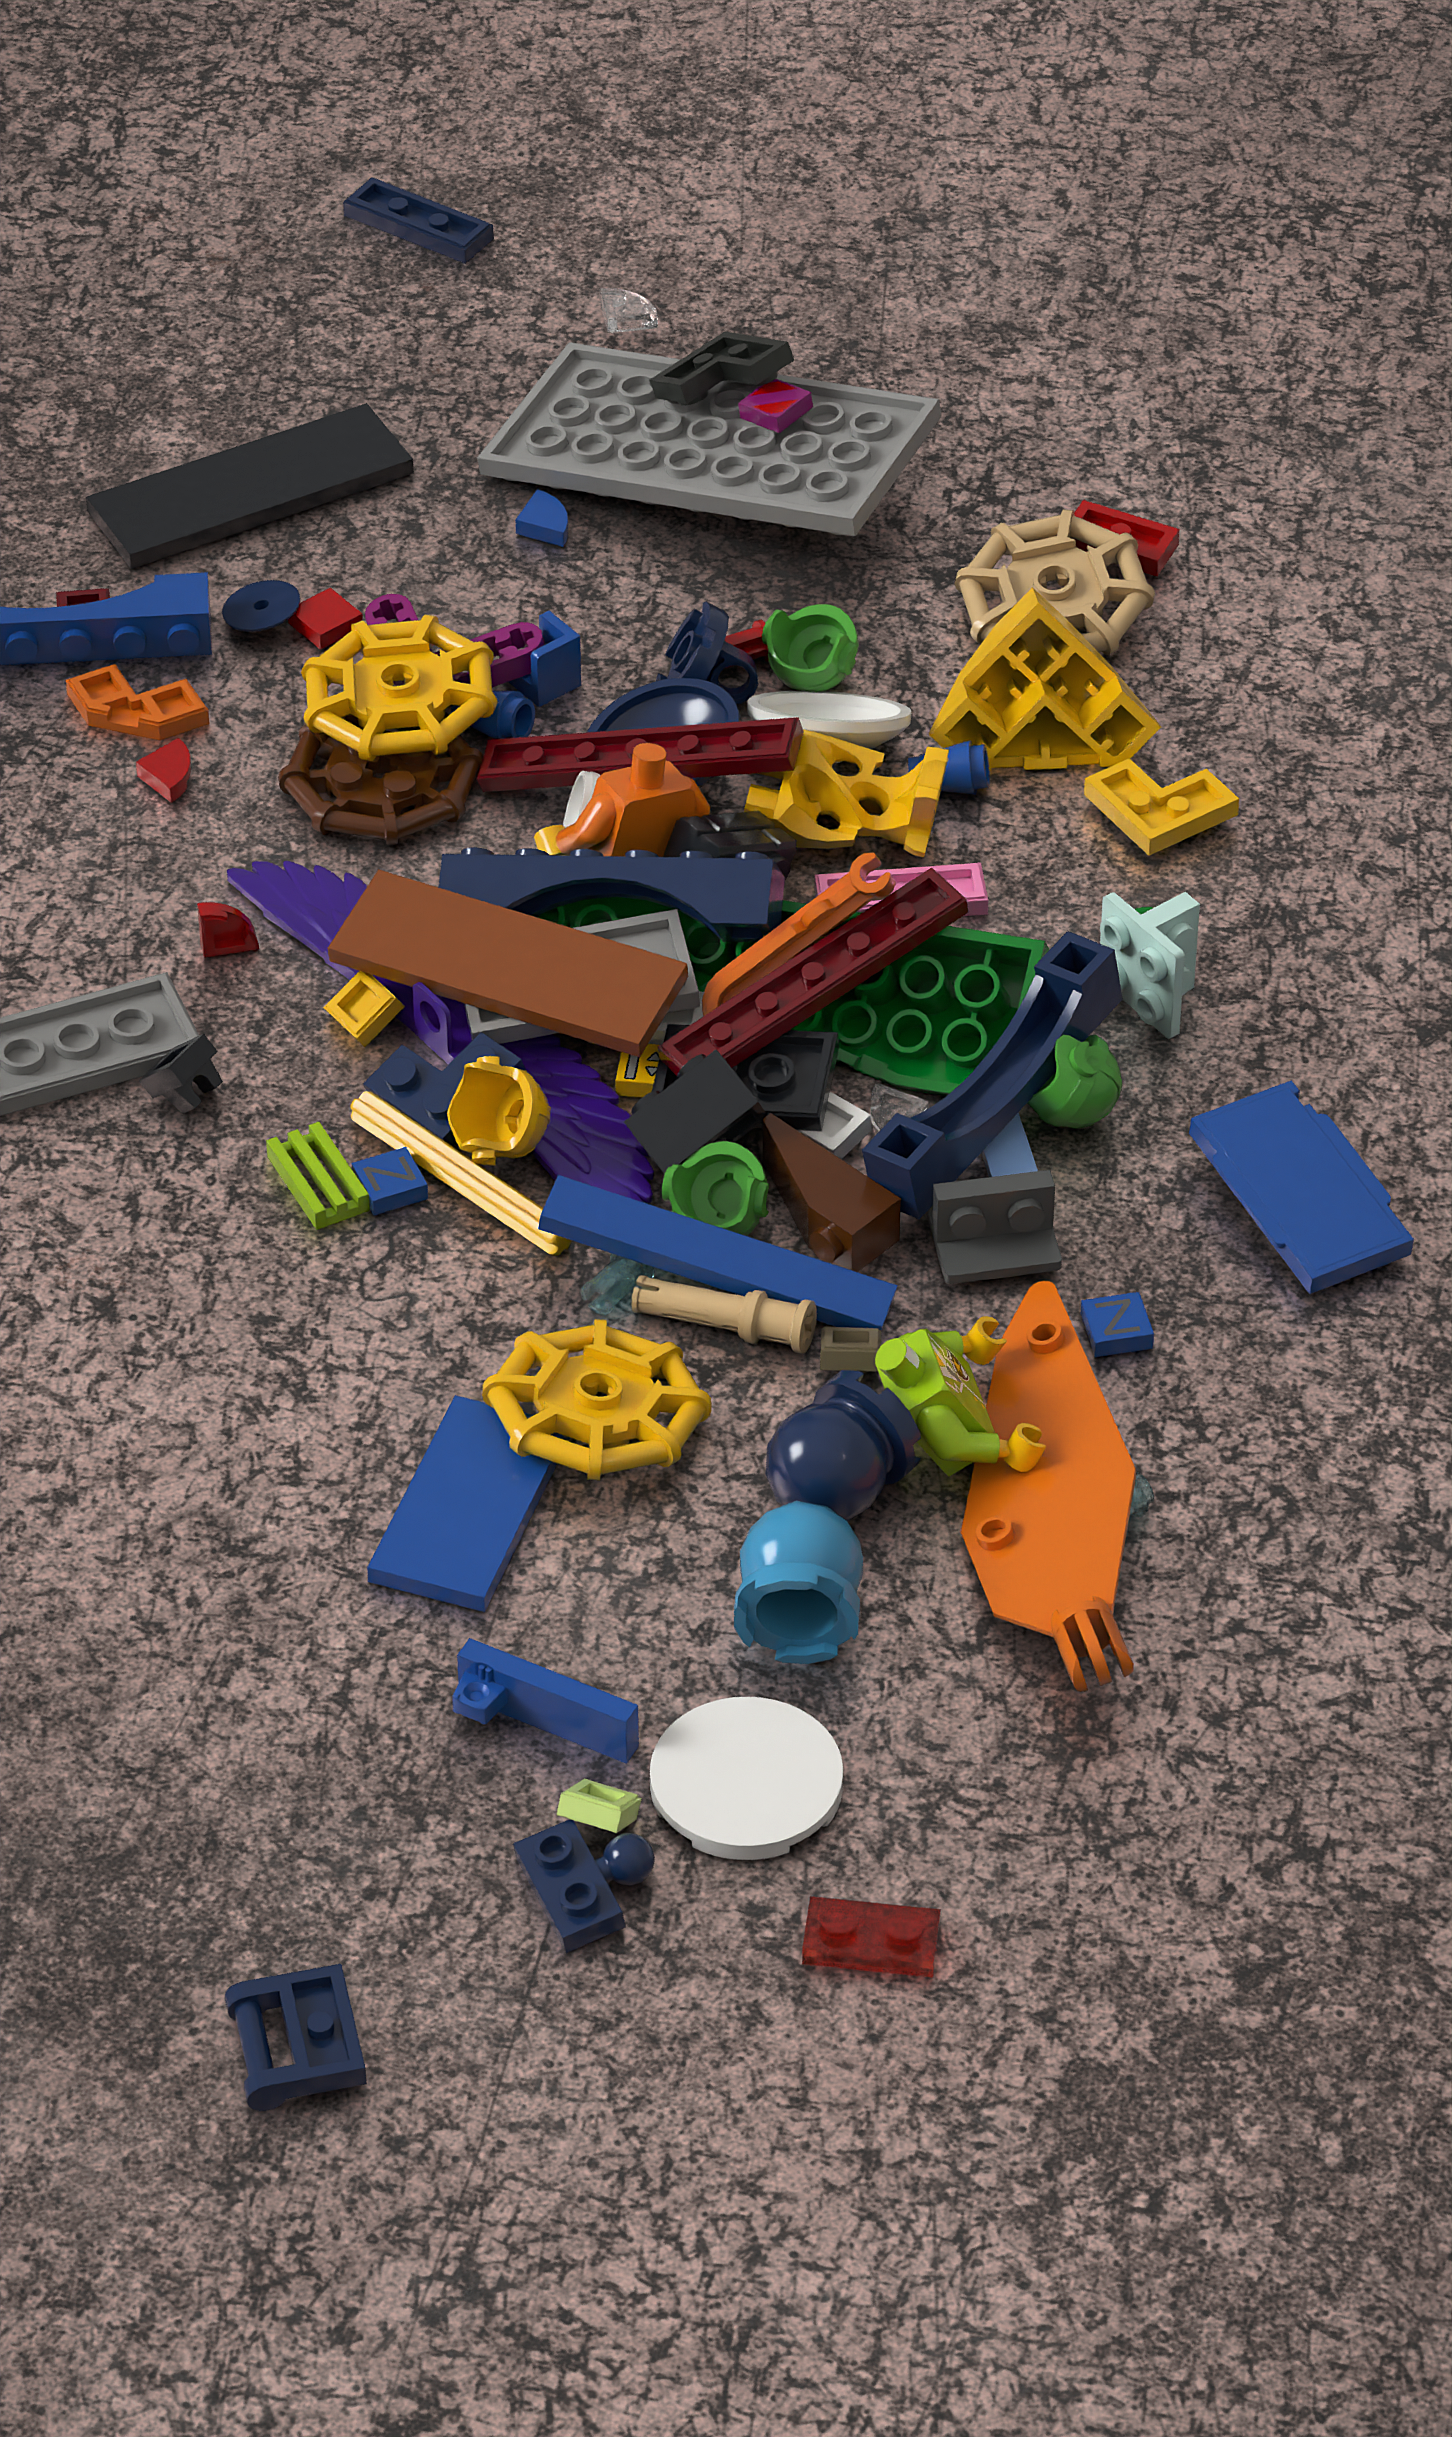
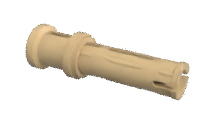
[631,1275,817,1354]

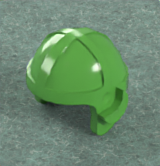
[762,604,859,692]
[1027,1034,1122,1129]
[662,1141,769,1236]

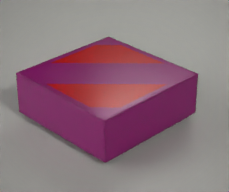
[738,378,813,433]

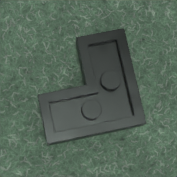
[649,331,794,406]

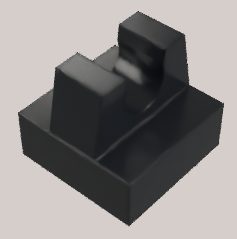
[139,1034,223,1114]

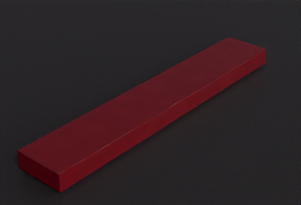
[477,717,804,792]
[657,867,969,1076]

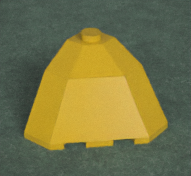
[929,587,1161,771]

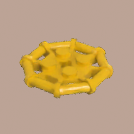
[301,615,498,761]
[482,1319,712,1481]

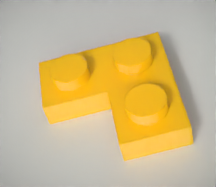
[1084,758,1239,856]

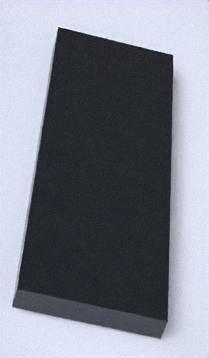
[86,403,414,569]

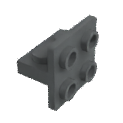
[926,1170,1062,1284]

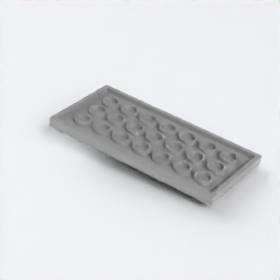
[477,342,942,536]

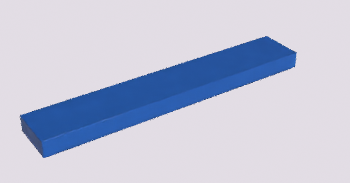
[538,1175,898,1333]

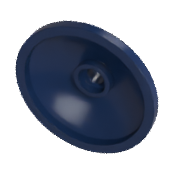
[587,678,742,788]

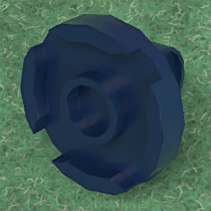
[655,601,758,704]

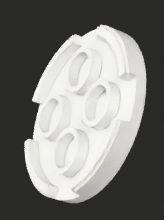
[650,1697,843,1860]

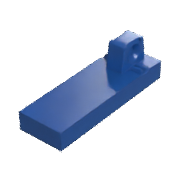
[452,1638,639,1764]

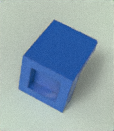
[509,611,581,707]

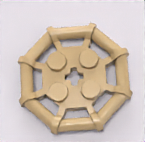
[955,509,1155,655]

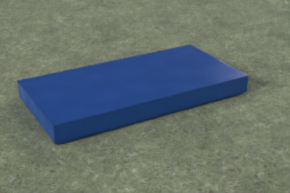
[367,1395,570,1612]

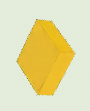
[323,971,405,1047]

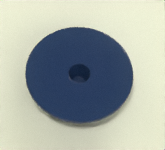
[222,580,301,632]

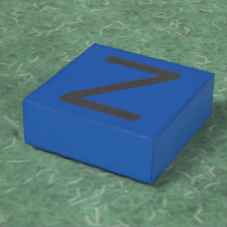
[352,1147,428,1215]
[1080,1292,1154,1357]

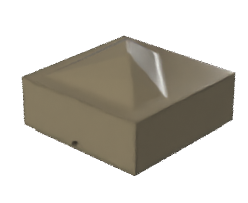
[820,1327,881,1373]

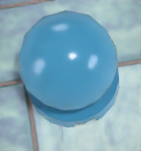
[734,1501,863,1664]

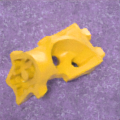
[744,730,949,857]

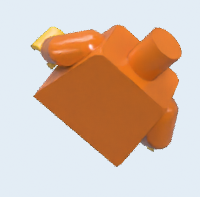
[534,743,710,857]

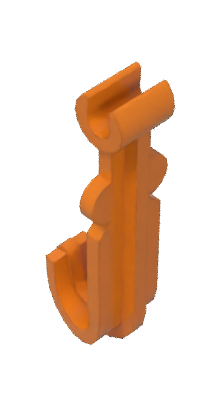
[702,853,896,1016]

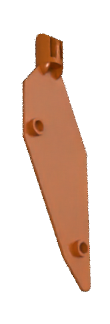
[961,1281,1137,1692]

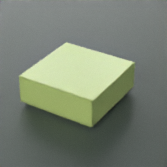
[556,1779,641,1833]

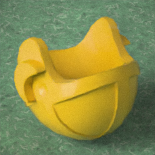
[447,1056,551,1166]

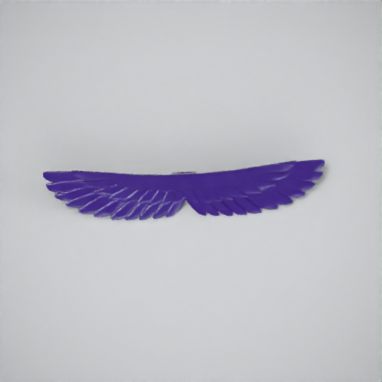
[227,861,654,1203]

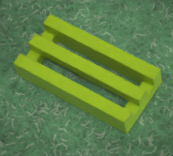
[266,1122,370,1230]

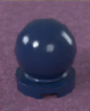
[765,1370,921,1521]

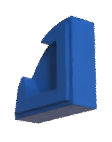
[515,489,568,547]

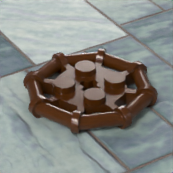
[278,712,483,846]

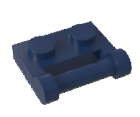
[224,1964,367,2111]

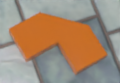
[65,664,210,741]

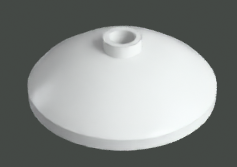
[747,691,911,763]

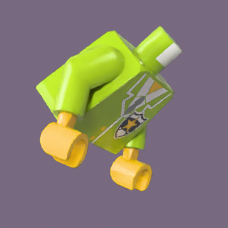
[875,1316,1046,1477]

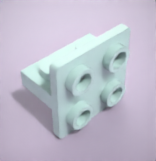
[1100,892,1200,1039]

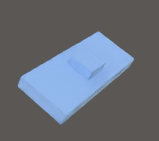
[981,1113,1038,1177]

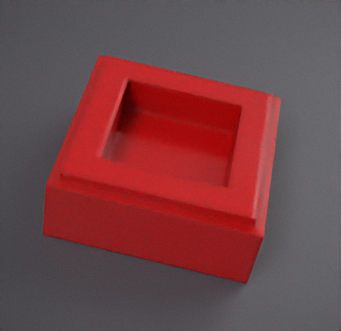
[288,587,363,650]

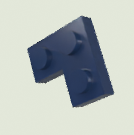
[363,1032,526,1147]

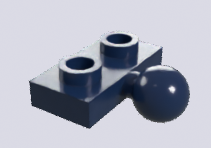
[513,1819,655,1953]

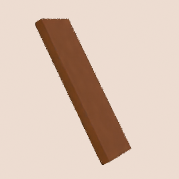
[327,869,689,1057]

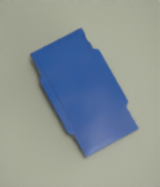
[1189,1080,1414,1294]

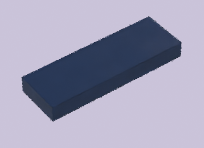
[343,177,494,264]

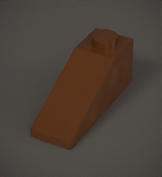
[763,1113,901,1272]

